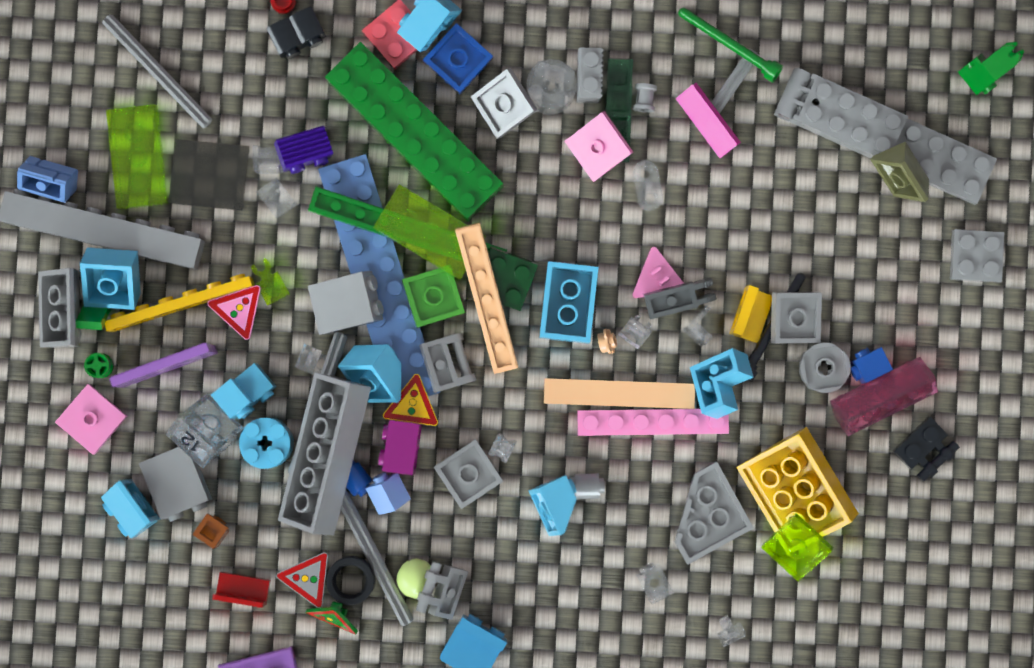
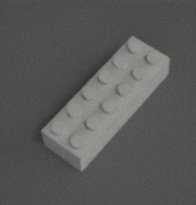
[278,372,371,536]

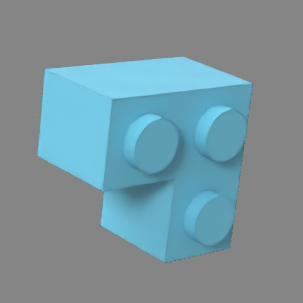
[397,0,462,52]
[690,348,753,419]
[211,363,277,419]

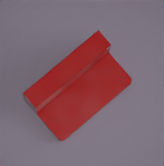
[212,571,271,608]

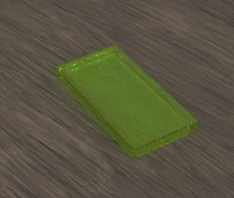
[106,104,168,210]
[373,184,486,280]

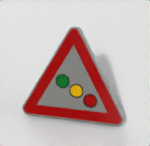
[276,552,328,608]

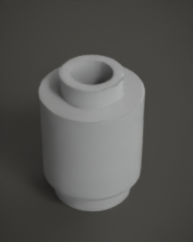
[568,473,605,500]

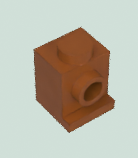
[192,513,230,549]

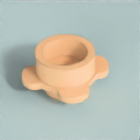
[598,329,617,354]

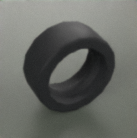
[326,556,375,605]

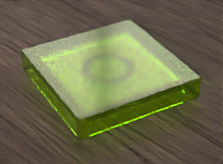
[761,513,834,582]

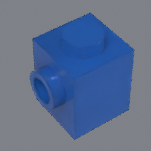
[850,347,893,384]

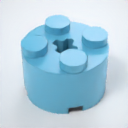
[239,418,294,469]

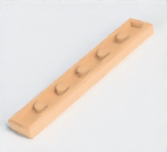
[455,222,518,374]
[544,378,695,409]

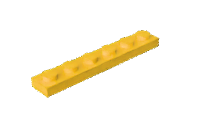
[104,274,255,332]

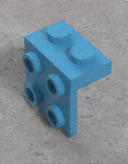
[440,614,507,668]

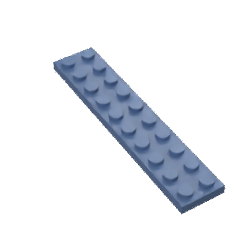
[318,154,441,396]

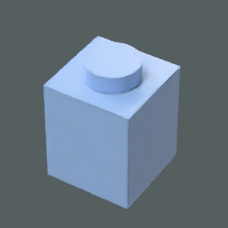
[365,472,411,515]

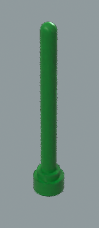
[678,8,783,83]

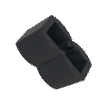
[266,6,326,59]

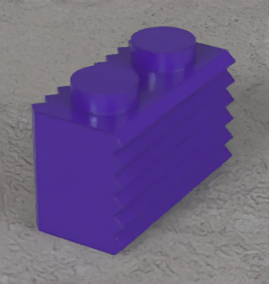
[274,125,333,174]

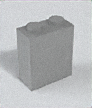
[308,271,384,335]
[139,444,213,522]

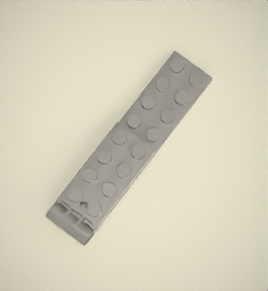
[774,68,997,205]

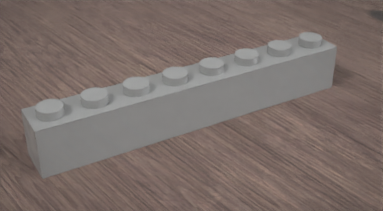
[0,189,205,270]

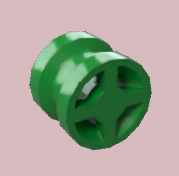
[84,353,114,378]

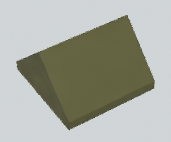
[870,141,929,202]

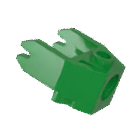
[958,41,1024,96]

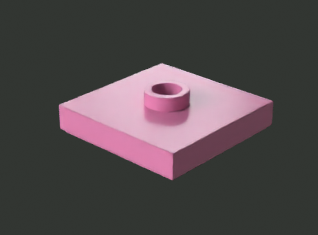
[565,111,633,182]
[55,384,128,455]

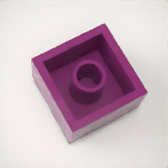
[378,420,422,475]

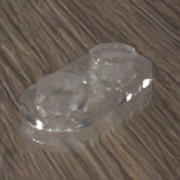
[633,160,663,211]

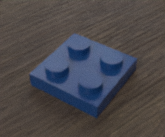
[423,23,493,94]

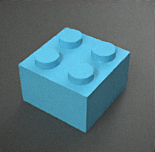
[80,248,141,310]

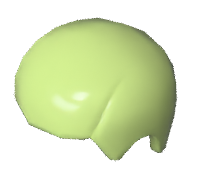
[396,558,431,599]

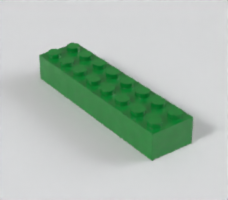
[325,42,503,222]

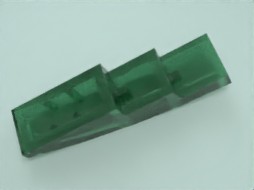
[606,58,633,162]

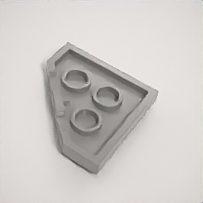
[674,461,754,565]

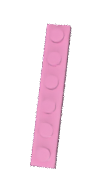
[577,409,729,436]

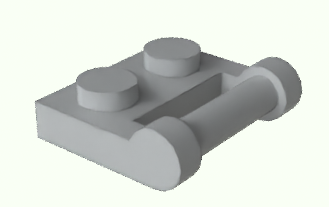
[419,332,476,393]

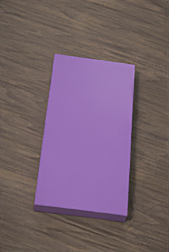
[109,343,218,388]

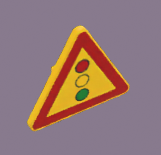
[383,374,438,426]

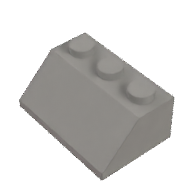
[38,268,81,348]

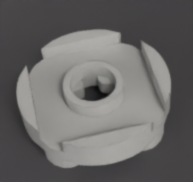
[799,343,851,393]

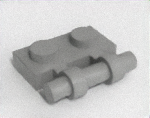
[416,561,468,620]

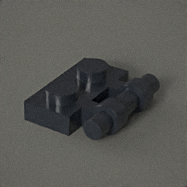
[893,417,960,482]

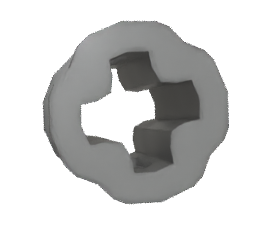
[633,83,657,113]

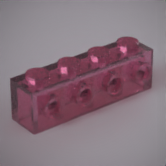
[830,357,938,436]

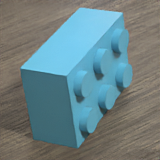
[539,261,599,344]

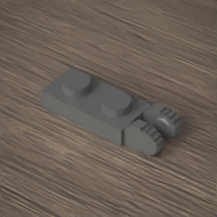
[643,278,717,319]

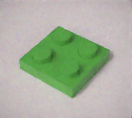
[401,265,465,328]

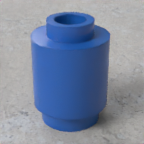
[346,460,373,497]

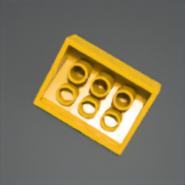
[736,427,859,554]

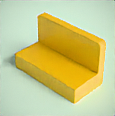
[729,285,772,343]

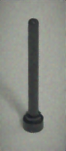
[748,273,805,382]

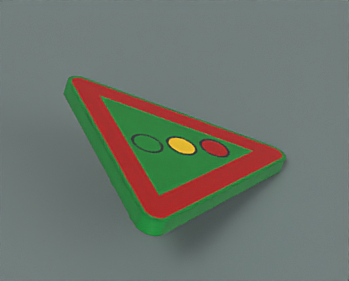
[305,601,358,635]

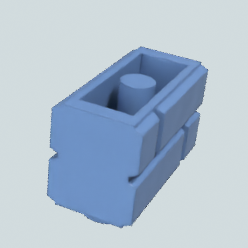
[17,156,78,203]

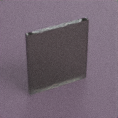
[168,139,250,211]

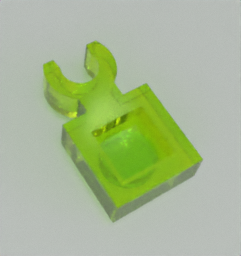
[251,258,290,306]

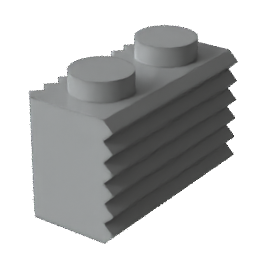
[577,47,604,103]

